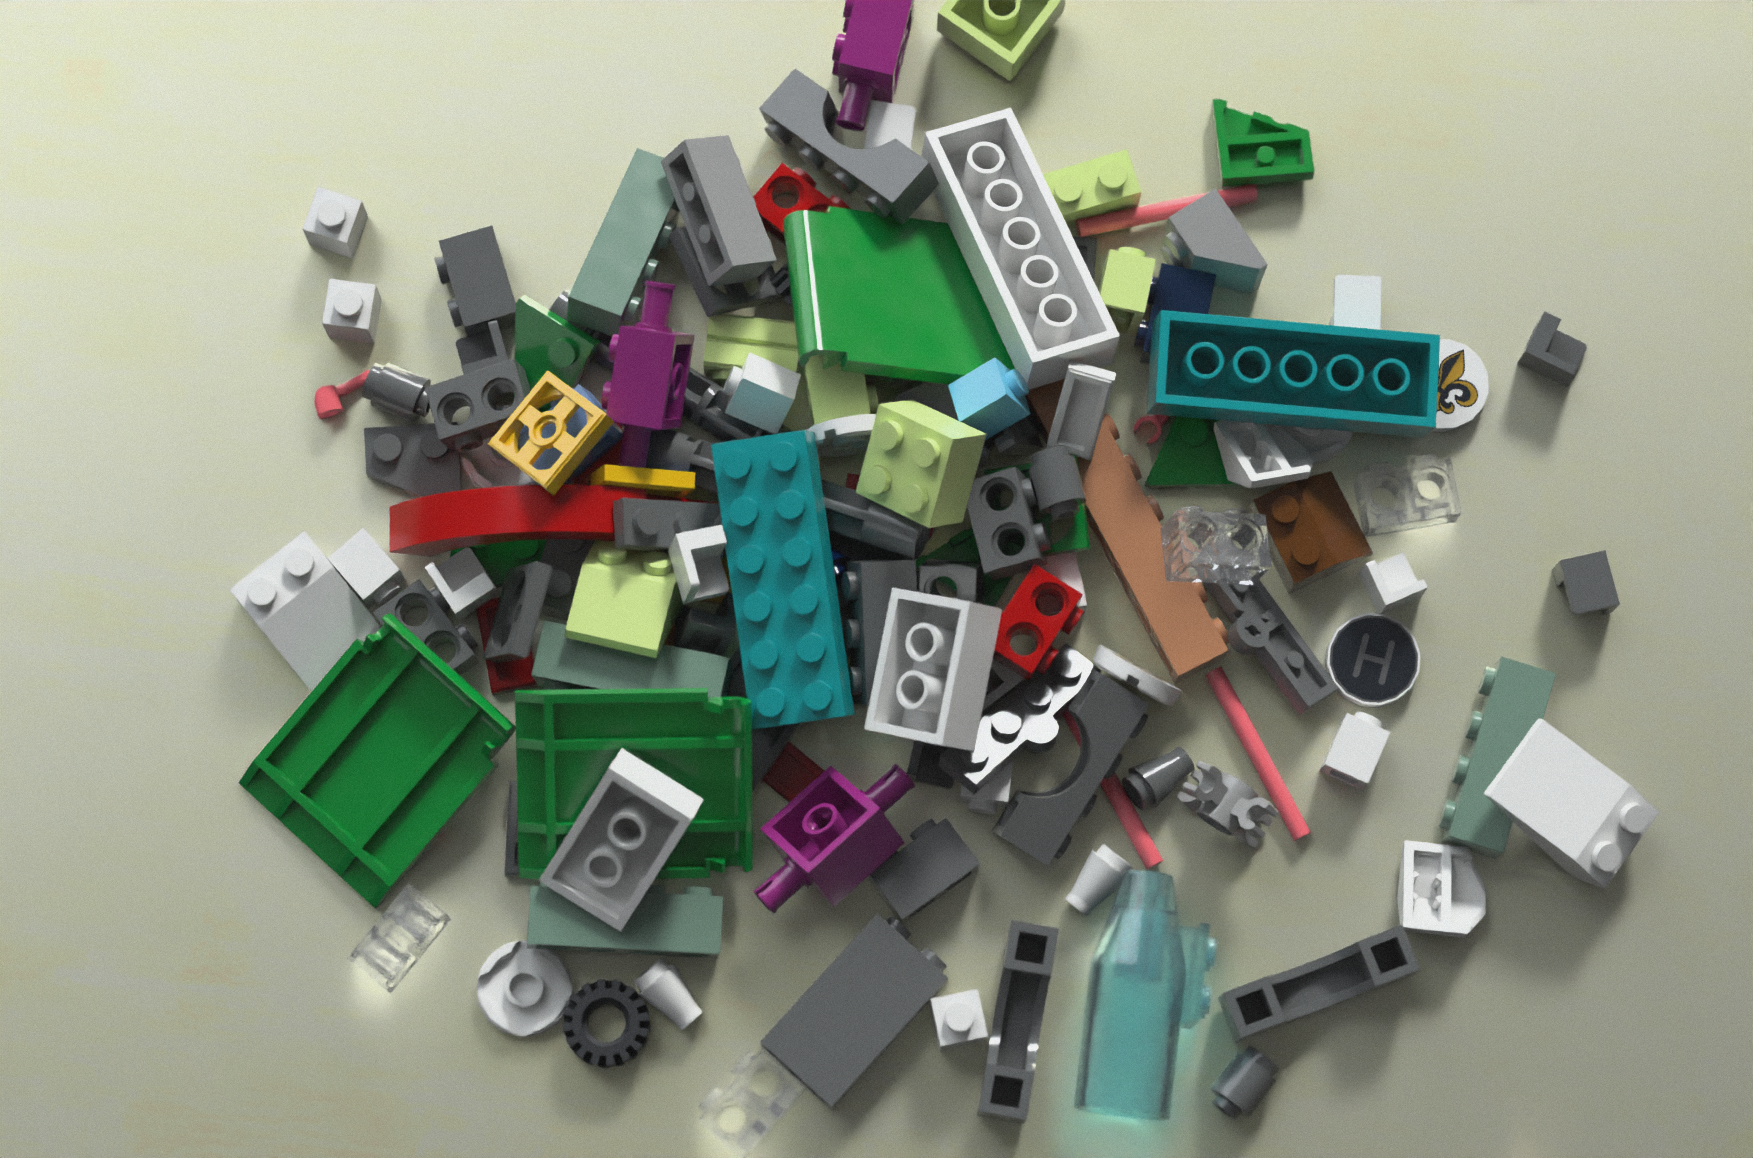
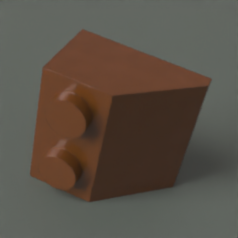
[1247,471,1373,594]

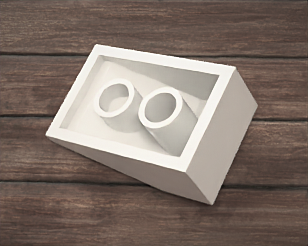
[229,531,381,692]
[1484,718,1660,888]
[539,748,704,932]

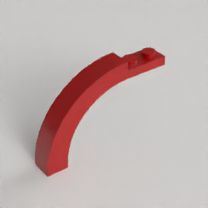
[389,485,718,557]

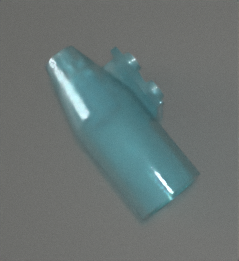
[1073,870,1217,1120]

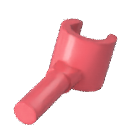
[314,370,369,419]
[1134,414,1170,446]

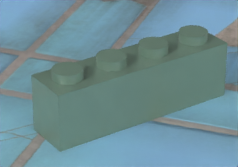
[567,148,680,336]
[531,620,734,697]
[1438,656,1556,859]
[527,882,723,959]

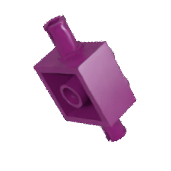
[832,0,914,131]
[601,280,695,468]
[753,764,916,914]

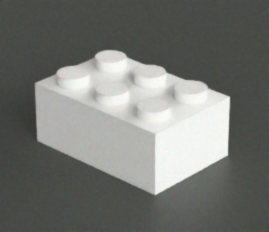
[864,588,1002,751]

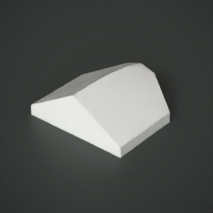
[1214,420,1314,489]
[1397,840,1486,938]

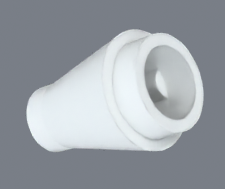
[1065,844,1133,916]
[634,957,703,1030]

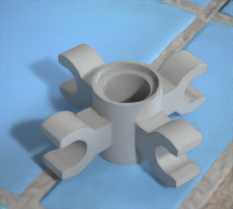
[1177,761,1279,847]

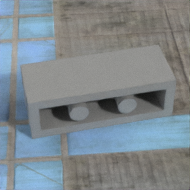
[661,135,777,286]

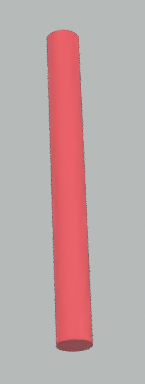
[1076,184,1258,238]
[1205,666,1311,841]
[1062,710,1163,870]

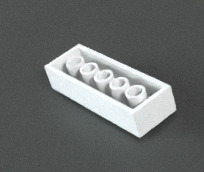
[921,108,1120,390]

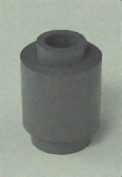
[362,363,431,422]
[1029,446,1086,520]
[1210,1046,1279,1120]

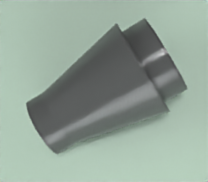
[1122,747,1195,810]

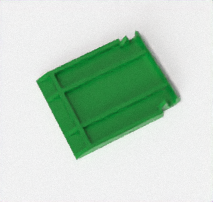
[783,206,1015,384]
[238,613,516,909]
[515,688,753,880]

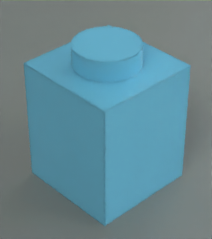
[948,358,1031,440]

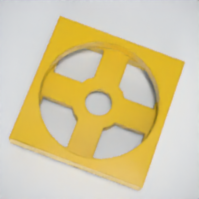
[488,371,614,496]

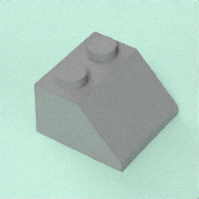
[1161,188,1268,294]

